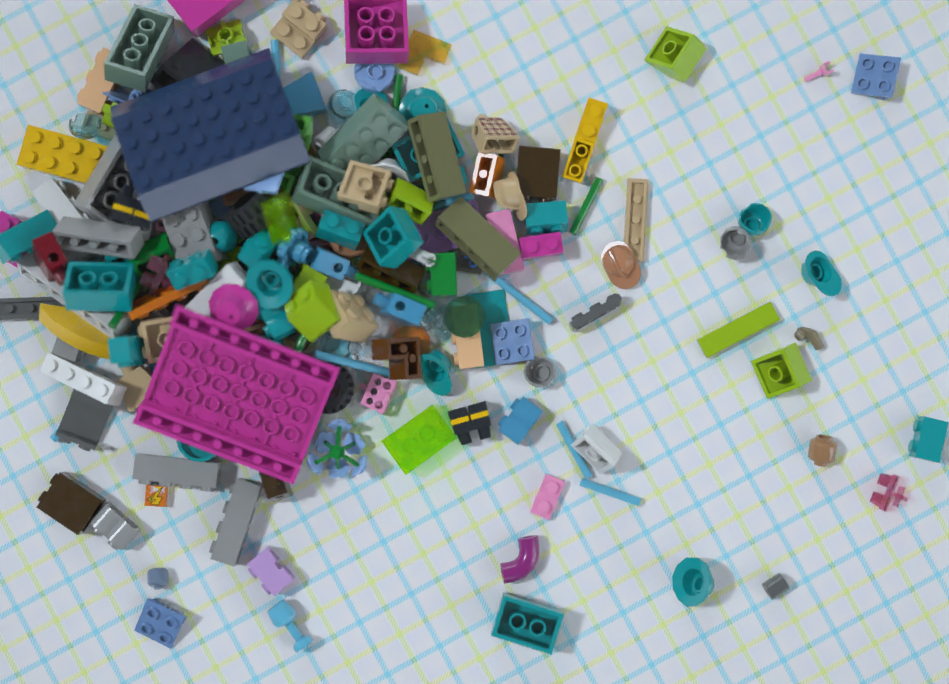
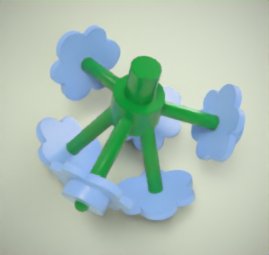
[307,419,367,478]

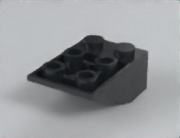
[150,38,224,89]

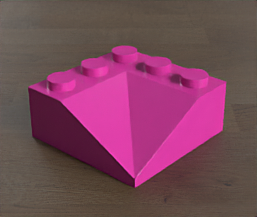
[344,0,409,64]

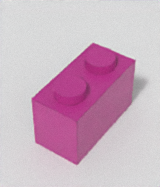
[518,232,564,261]

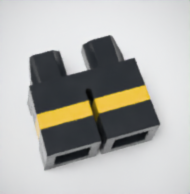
[107,184,151,232]
[447,401,491,445]

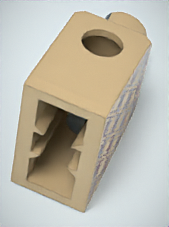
[471,114,520,154]

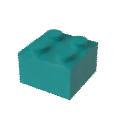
[362,206,424,268]

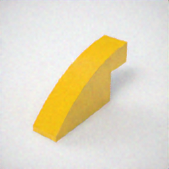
[39,303,122,359]

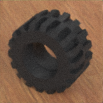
[225,191,283,239]
[322,362,355,414]

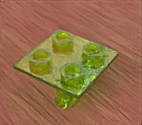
[261,190,298,244]

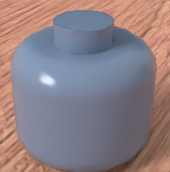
[147,568,169,590]

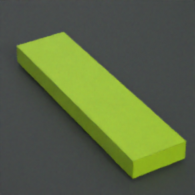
[697,301,780,358]

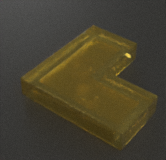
[398,29,452,76]

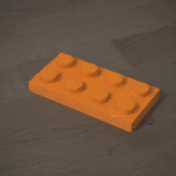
[128,278,209,320]

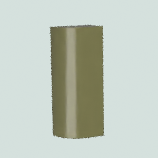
[407,112,467,202]
[435,196,521,282]

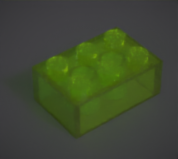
[381,404,457,475]

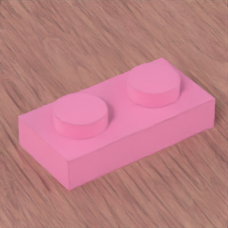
[530,474,565,520]

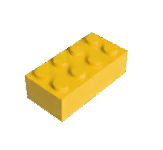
[17,125,108,185]

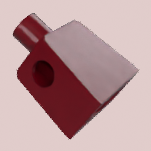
[32,232,68,286]

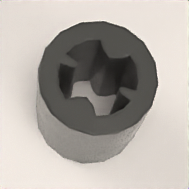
[762,573,790,600]

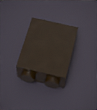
[516,146,561,203]
[36,471,106,535]

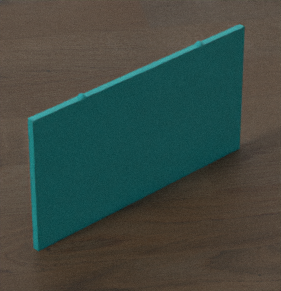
[465,289,514,368]

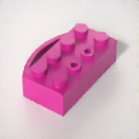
[168,0,246,38]

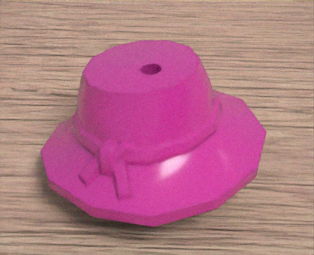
[209,284,258,330]

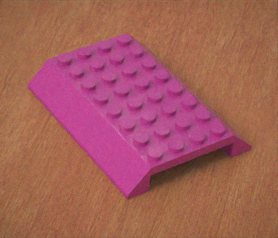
[133,305,340,485]

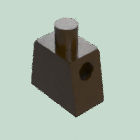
[259,472,294,502]

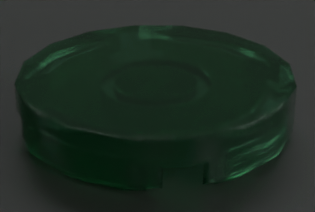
[444,296,485,338]

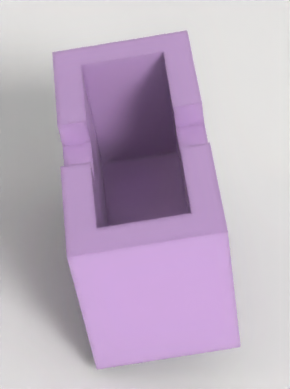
[247,546,296,596]

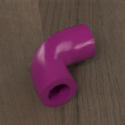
[500,535,540,584]

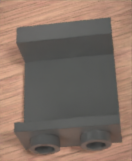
[55,389,113,451]

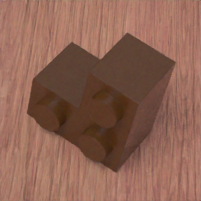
[371,337,422,380]

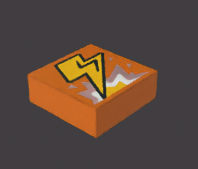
[144,485,168,507]

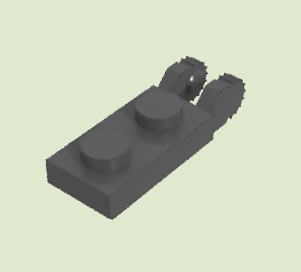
[569,293,622,332]

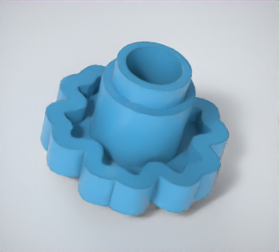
[276,227,315,269]

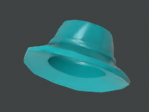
[398,87,446,131]
[245,260,294,309]
[672,557,714,607]

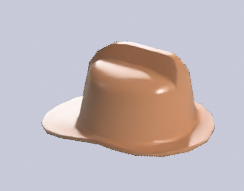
[601,241,641,289]

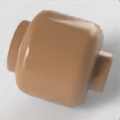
[808,434,837,467]

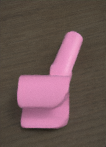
[804,61,834,82]

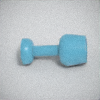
[267,599,313,653]

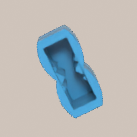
[497,397,543,445]

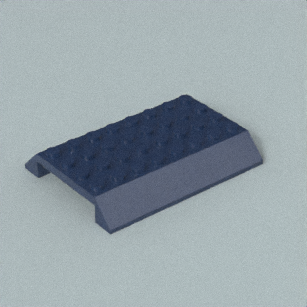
[111,48,311,222]

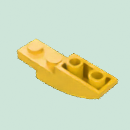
[562,97,608,183]

